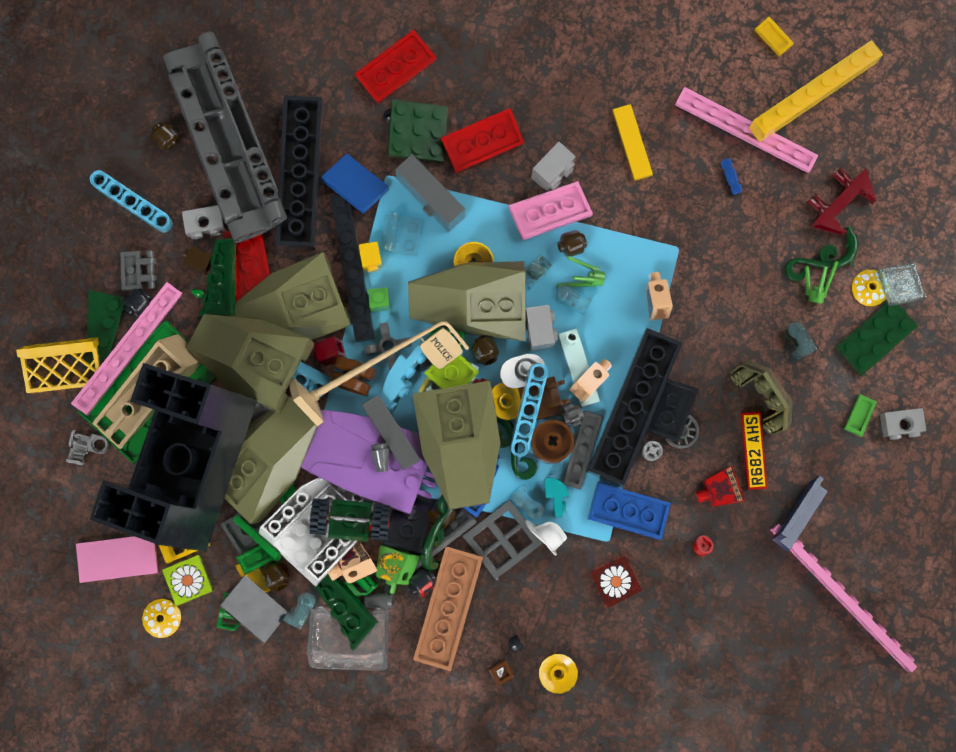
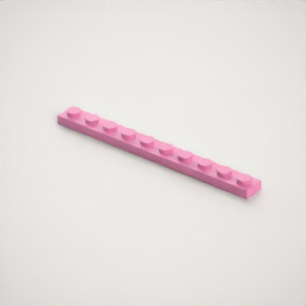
[770,524,917,672]

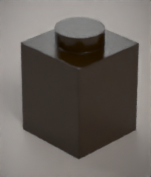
[183,245,212,275]

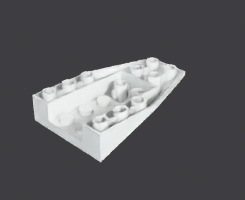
[259,478,376,587]

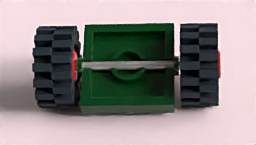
[309,498,390,542]

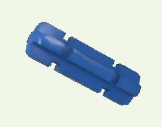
[721,158,743,195]

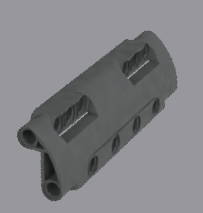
[163,32,287,243]

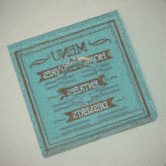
[877,263,926,306]

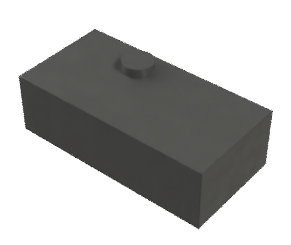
[395,154,465,233]

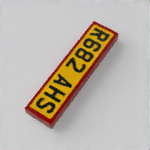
[740,412,768,490]

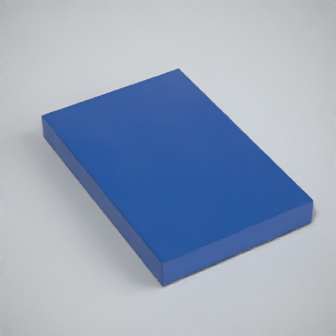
[321,154,389,214]

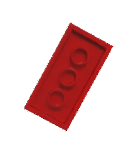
[355,29,437,104]
[441,108,525,173]
[223,231,271,301]

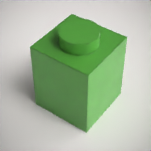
[368,287,390,312]

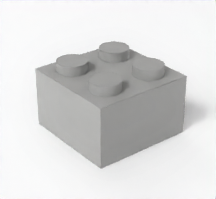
[531,142,576,192]
[525,305,558,352]

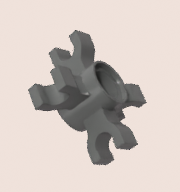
[364,322,412,370]

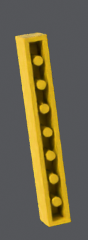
[749,40,883,142]

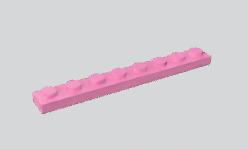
[675,87,818,173]
[71,282,183,416]

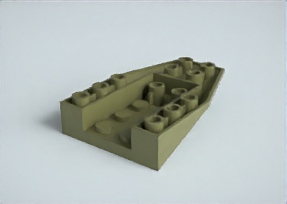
[230,252,352,340]
[408,261,526,341]
[186,314,314,413]
[731,360,793,436]
[413,381,501,509]
[224,397,317,524]

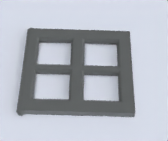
[462,499,543,580]

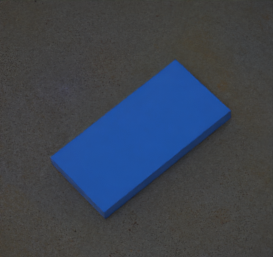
[587,482,671,540]

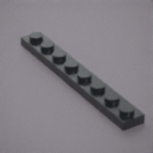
[330,194,375,342]

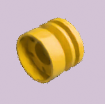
[453,241,494,266]

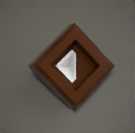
[487,659,515,686]

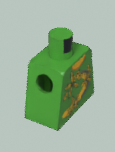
[376,545,420,594]

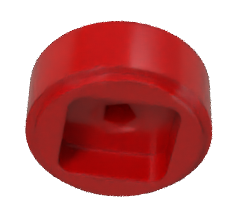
[693,536,714,556]

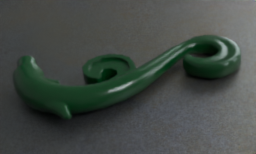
[785,226,859,282]
[497,417,537,480]
[421,494,451,571]

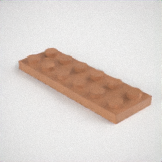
[413,547,483,671]

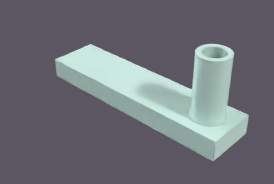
[558,328,600,408]

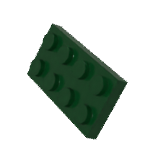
[835,298,918,376]

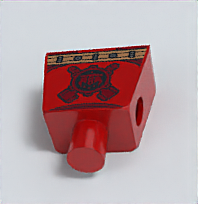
[695,466,745,507]

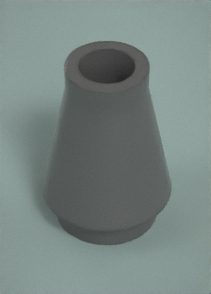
[370,443,389,472]
[365,592,395,610]

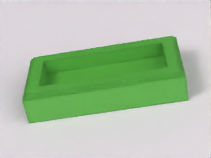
[843,394,877,437]

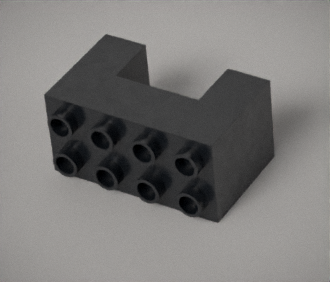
[89,363,257,552]

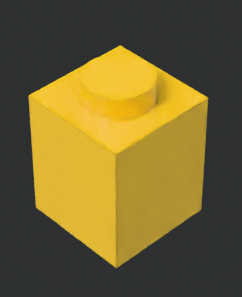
[359,241,382,272]

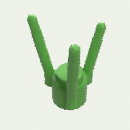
[557,256,605,287]
[805,261,838,303]

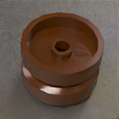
[328,356,377,397]
[530,420,574,464]

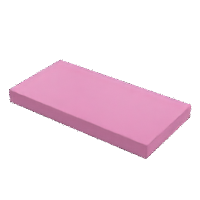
[508,181,593,241]
[76,536,159,583]

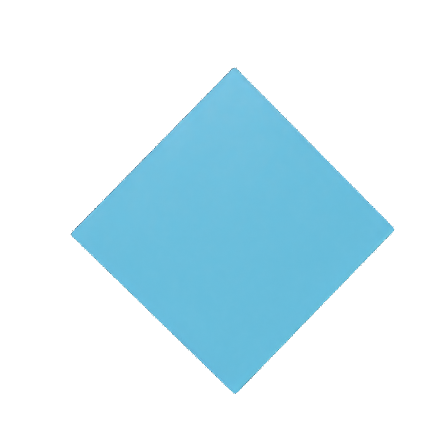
[324,175,679,542]

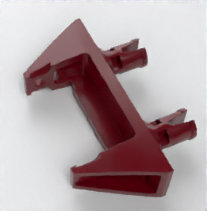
[807,167,877,235]

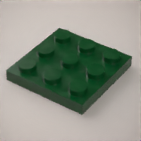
[387,99,448,163]

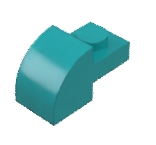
[544,478,569,518]

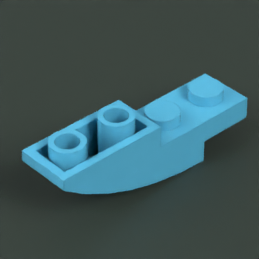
[381,345,427,413]

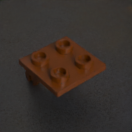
[518,376,570,420]

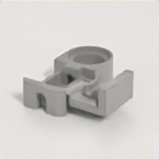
[66,430,110,466]

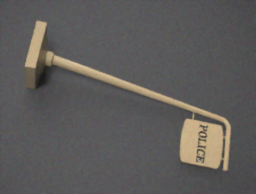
[289,321,469,427]

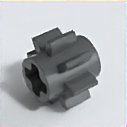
[560,403,584,427]

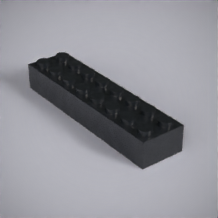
[276,96,324,251]
[586,328,682,487]

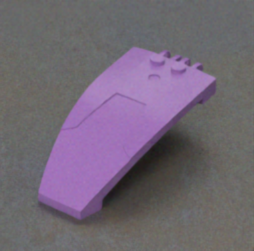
[301,410,436,514]

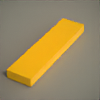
[612,104,653,181]

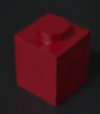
[314,336,346,366]

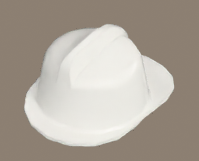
[500,354,545,388]
[525,520,567,556]

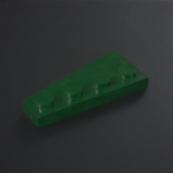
[198,238,236,318]
[86,290,125,368]
[316,574,379,651]

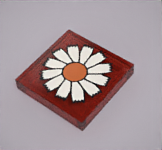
[590,556,642,608]

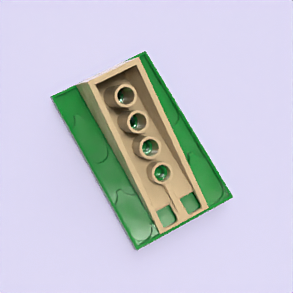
[77,321,216,464]

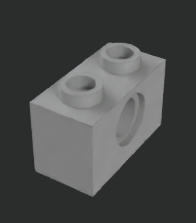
[182,205,226,239]
[880,408,926,440]

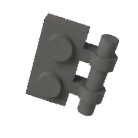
[120,251,157,291]

